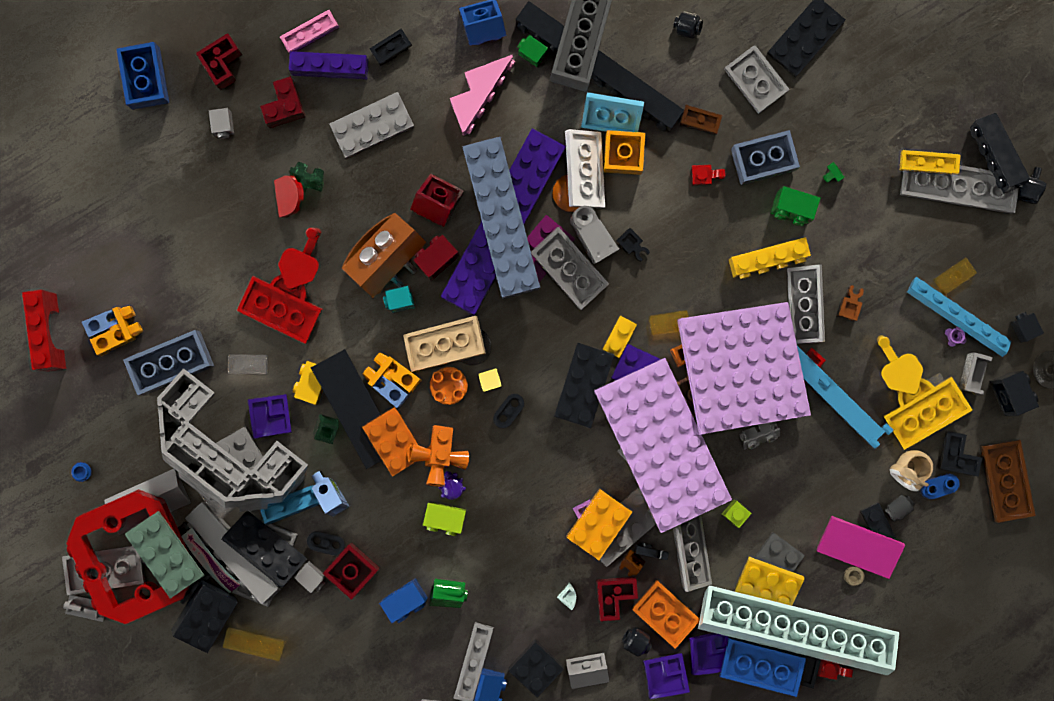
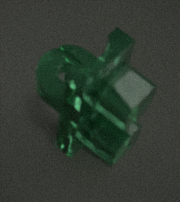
[289,162,324,194]

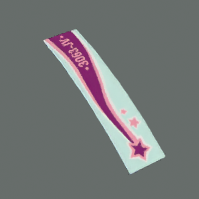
[182,528,240,593]

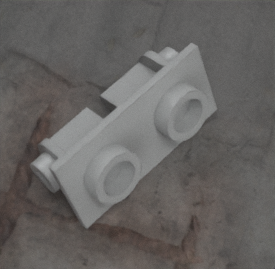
[739,422,780,450]
[63,595,104,622]

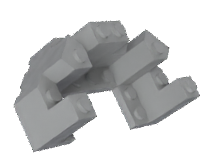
[157,369,308,512]

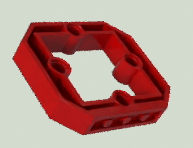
[66,489,191,624]

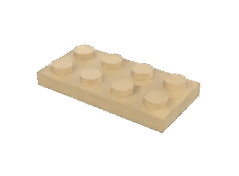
[403,316,486,372]

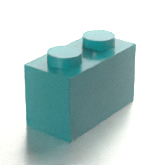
[383,286,415,313]

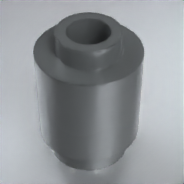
[885,495,915,522]

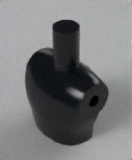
[1018,167,1047,204]

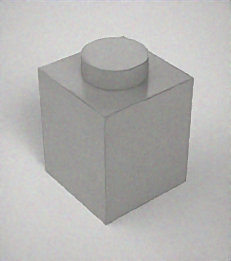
[209,108,234,139]
[294,561,326,593]

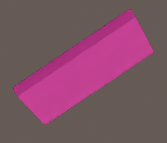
[817,516,905,579]

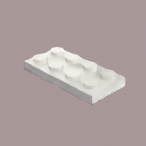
[565,129,605,209]

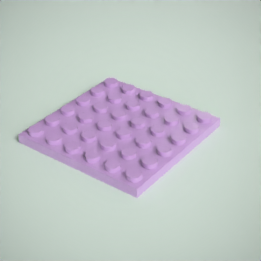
[677,302,811,435]

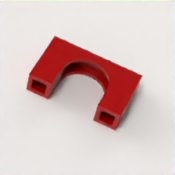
[22,290,66,372]

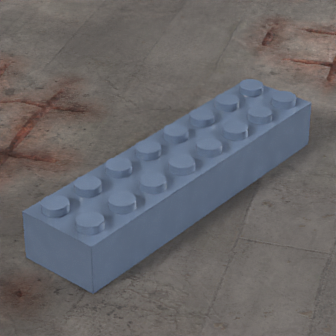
[462,137,540,299]

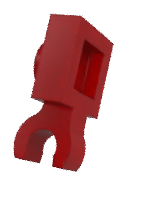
[692,165,725,186]
[817,659,853,680]

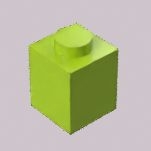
[722,500,752,528]

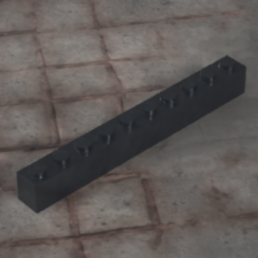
[515,1,684,132]

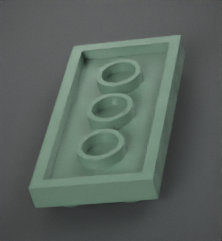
[125,511,204,598]

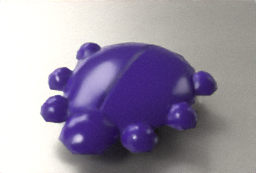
[438,471,466,500]

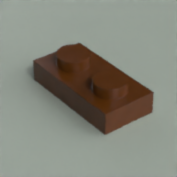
[680,105,722,135]

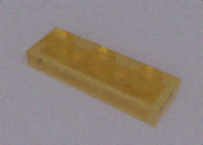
[223,627,285,661]

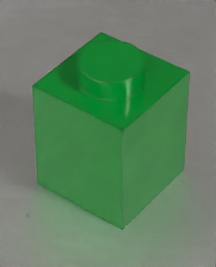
[518,35,548,68]

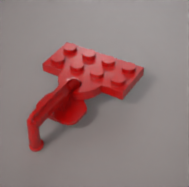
[237,228,323,344]

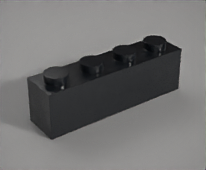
[970,113,1030,194]

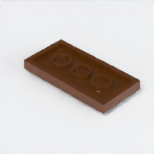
[980,440,1036,523]

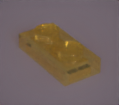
[649,310,688,335]

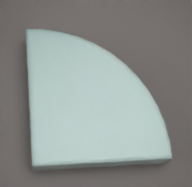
[557,582,576,610]

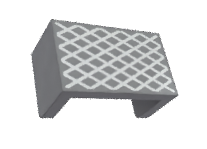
[959,353,993,395]

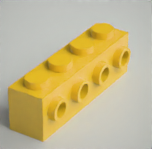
[729,237,811,279]

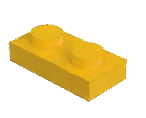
[602,316,637,358]

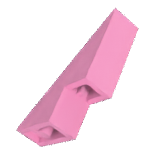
[450,55,516,136]

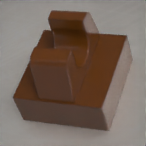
[619,549,645,577]

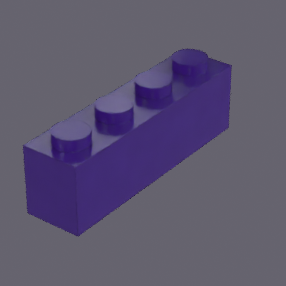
[289,51,369,79]

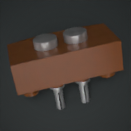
[342,213,426,298]

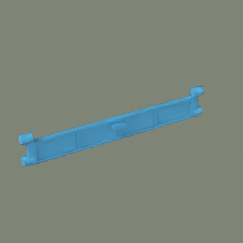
[797,346,893,449]

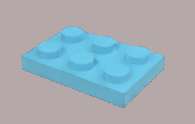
[581,92,644,132]

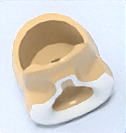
[890,450,933,491]

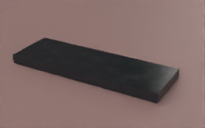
[310,349,382,469]

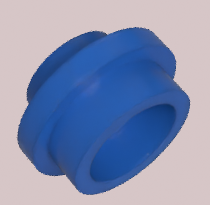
[71,462,91,482]

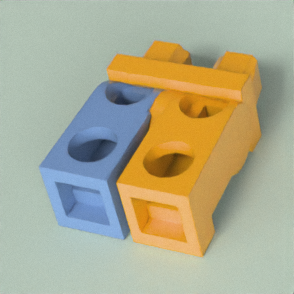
[82,306,143,357]
[362,352,422,409]

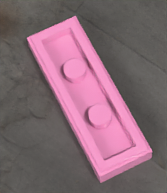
[280,10,339,54]

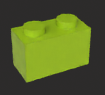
[423,502,466,536]

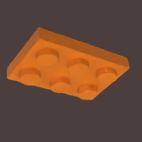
[362,407,418,477]
[632,580,700,649]

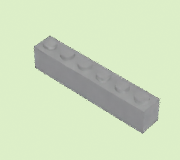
[185,502,281,604]

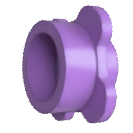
[945,327,967,347]

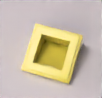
[478,369,502,392]

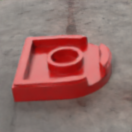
[274,176,304,218]

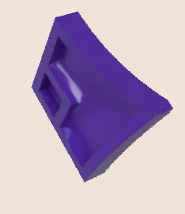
[611,344,661,381]
[248,394,292,439]
[689,633,729,675]
[643,653,690,699]

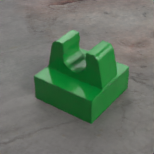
[823,162,845,183]

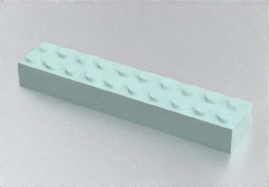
[698,586,899,676]

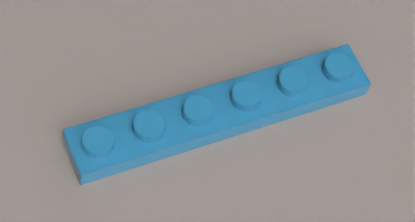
[907,277,1012,357]

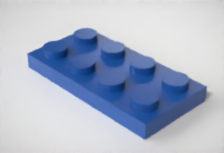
[720,638,806,697]

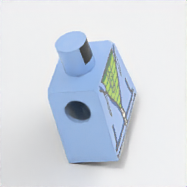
[312,471,350,517]

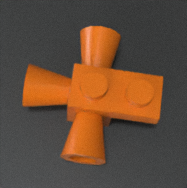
[408,425,469,487]

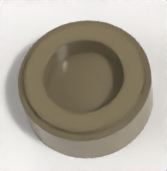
[844,566,864,586]

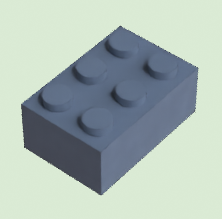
[731,130,800,185]

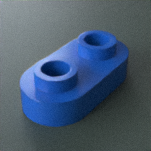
[920,474,960,499]

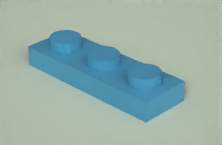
[260,485,320,525]

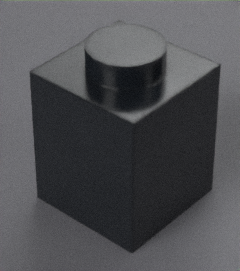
[1010,311,1044,343]

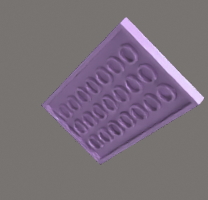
[594,358,732,533]

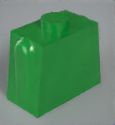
[429,579,468,608]

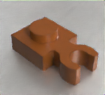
[837,285,864,321]

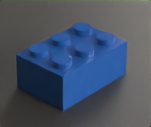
[116,42,169,110]

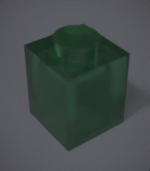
[313,414,339,444]

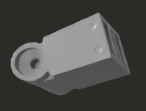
[570,206,619,265]

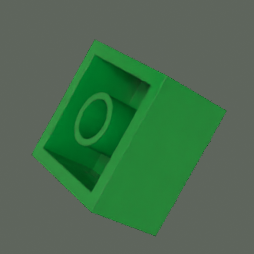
[770,186,821,226]

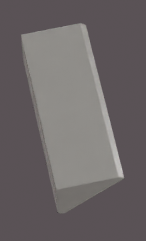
[787,264,825,344]
[104,469,191,535]
[673,515,712,592]

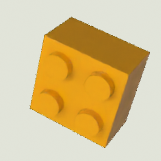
[603,130,645,175]

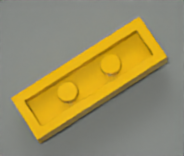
[900,150,960,175]

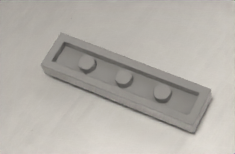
[454,622,494,701]

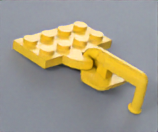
[877,335,972,450]

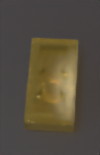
[933,258,977,295]

